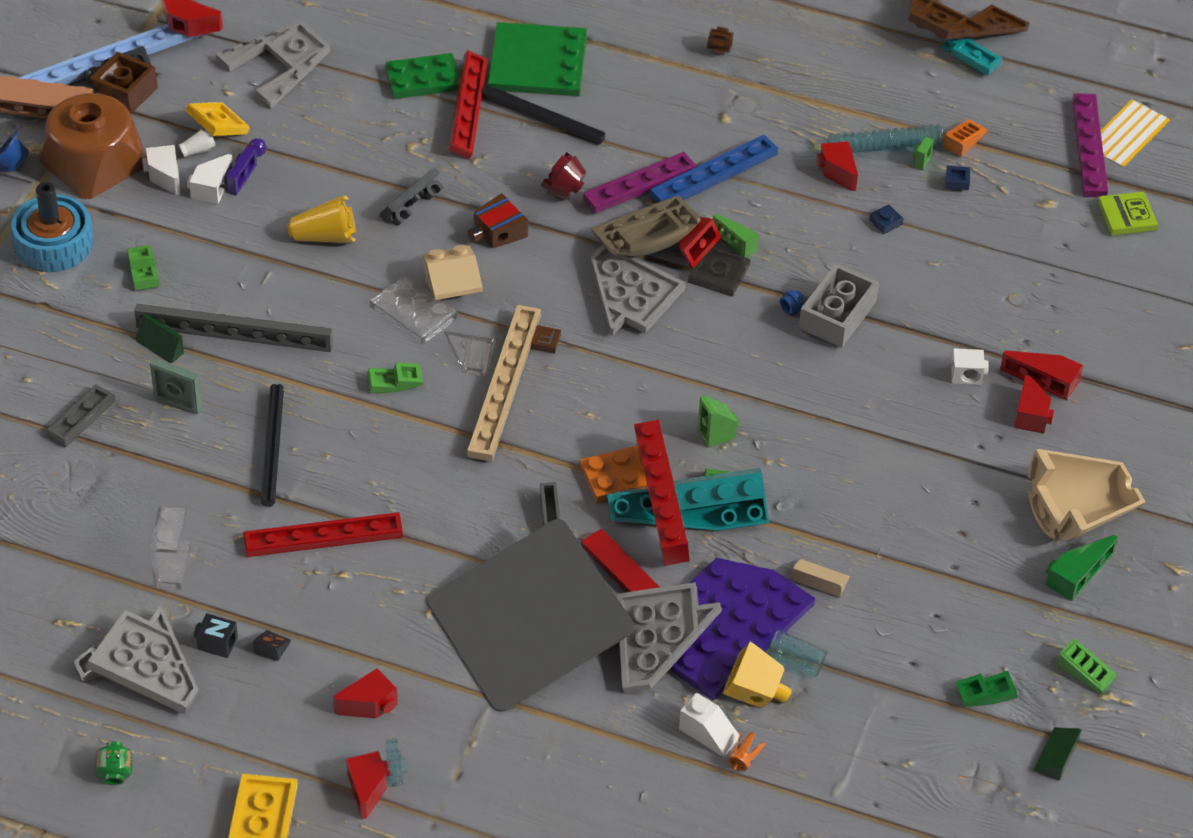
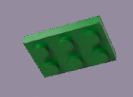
[385,53,460,99]

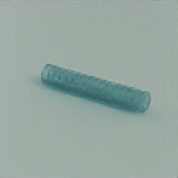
[827,124,944,153]

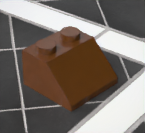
[90,52,158,114]

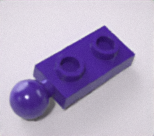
[225,138,267,196]

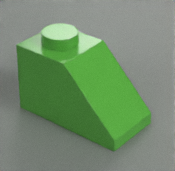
[697,395,739,448]

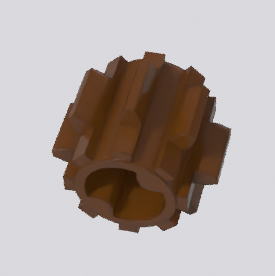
[707,26,734,55]

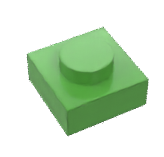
[913,136,934,171]

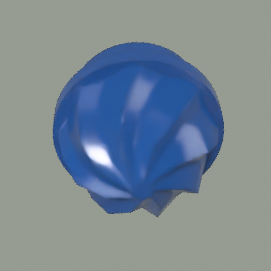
[779,291,805,315]

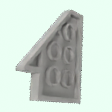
[591,244,686,335]
[616,583,722,693]
[86,607,198,714]

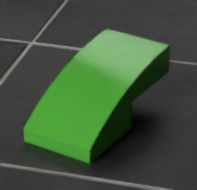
[127,245,160,290]
[367,362,423,393]

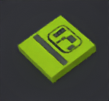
[1098,191,1158,236]

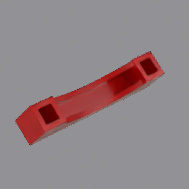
[634,419,690,566]

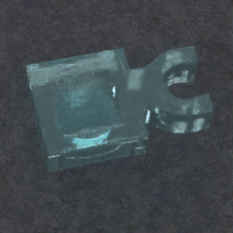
[386,738,407,787]

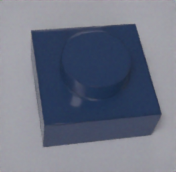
[945,165,970,190]
[869,204,904,234]

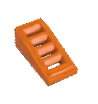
[942,119,988,157]

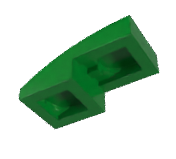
[956,671,1018,706]

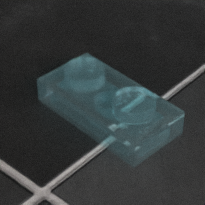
[767,630,828,677]

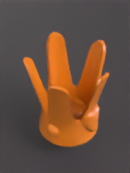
[728,732,766,771]

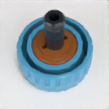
[10,182,94,272]

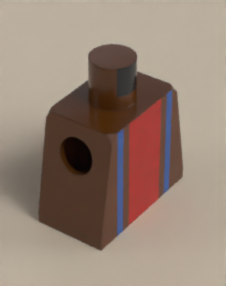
[467,193,528,248]

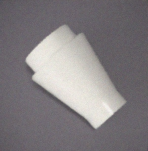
[179,129,216,158]

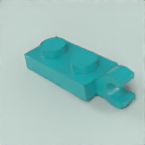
[942,37,1002,76]

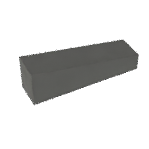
[540,482,560,526]

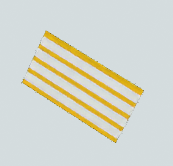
[1101,100,1171,167]

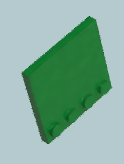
[488,22,587,97]

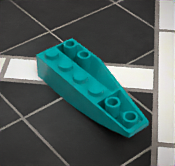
[607,468,769,531]

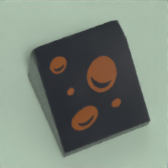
[253,630,291,661]

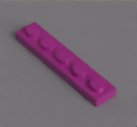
[583,152,697,214]

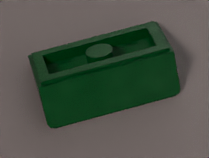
[136,313,184,363]
[1034,727,1082,781]

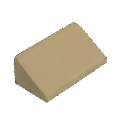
[791,559,850,597]

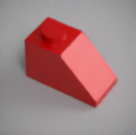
[816,141,858,191]
[679,217,721,268]
[1014,375,1054,434]
[333,668,398,719]
[346,751,390,819]

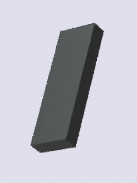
[45,384,116,448]

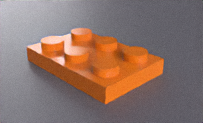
[580,445,647,503]

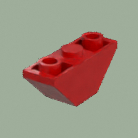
[161,0,223,37]

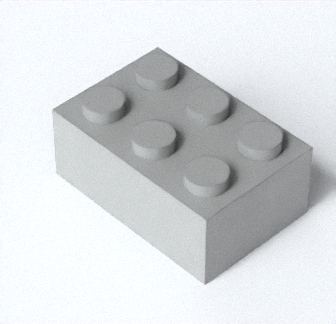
[799,263,879,348]

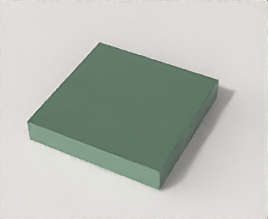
[150,358,202,414]

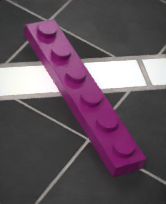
[1072,93,1108,198]

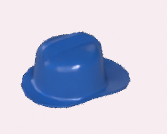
[0,130,29,172]

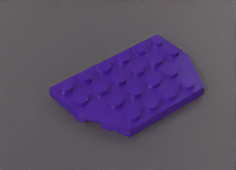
[670,558,815,701]

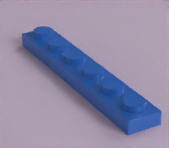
[650,135,778,203]

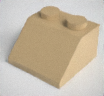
[422,245,483,300]

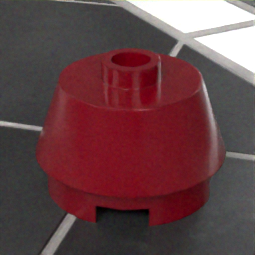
[541,152,587,200]

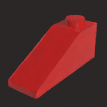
[1000,350,1083,400]

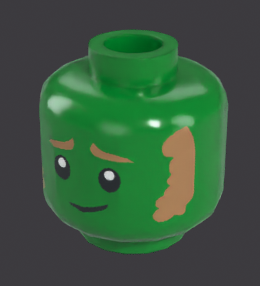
[95,741,132,785]

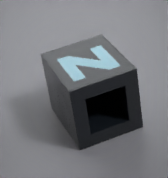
[194,613,238,658]

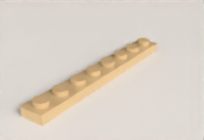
[467,305,541,462]

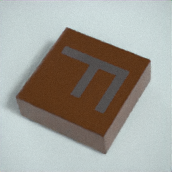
[531,325,561,353]

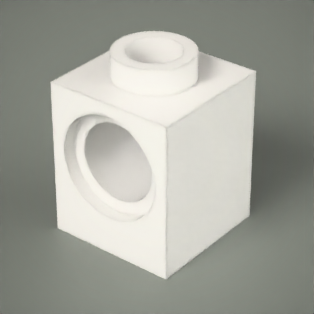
[951,349,989,385]

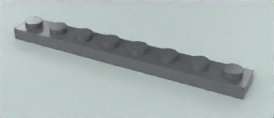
[134,304,333,352]

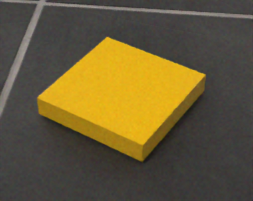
[185,102,250,136]

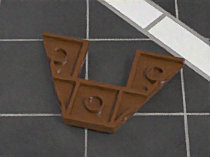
[908,0,1030,39]

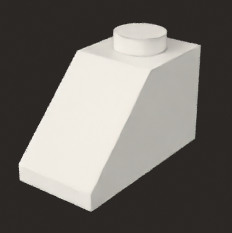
[142,145,181,195]
[187,154,233,204]
[679,693,739,757]

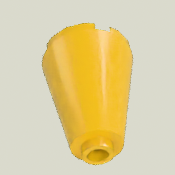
[287,195,356,243]

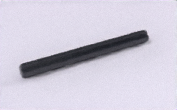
[481,85,606,144]
[261,384,284,506]

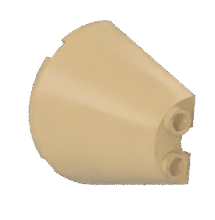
[1028,449,1145,541]

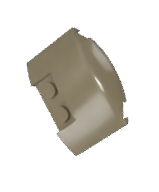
[591,195,701,256]

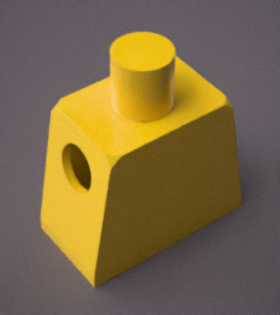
[723,642,792,708]

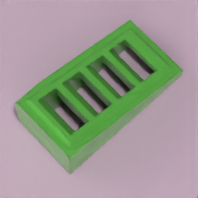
[713,213,759,259]
[1057,639,1117,694]

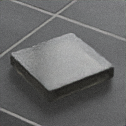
[688,247,751,297]

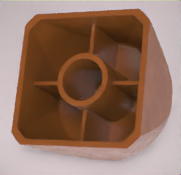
[40,93,147,199]

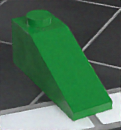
[1045,534,1118,601]

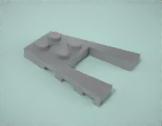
[215,21,330,109]

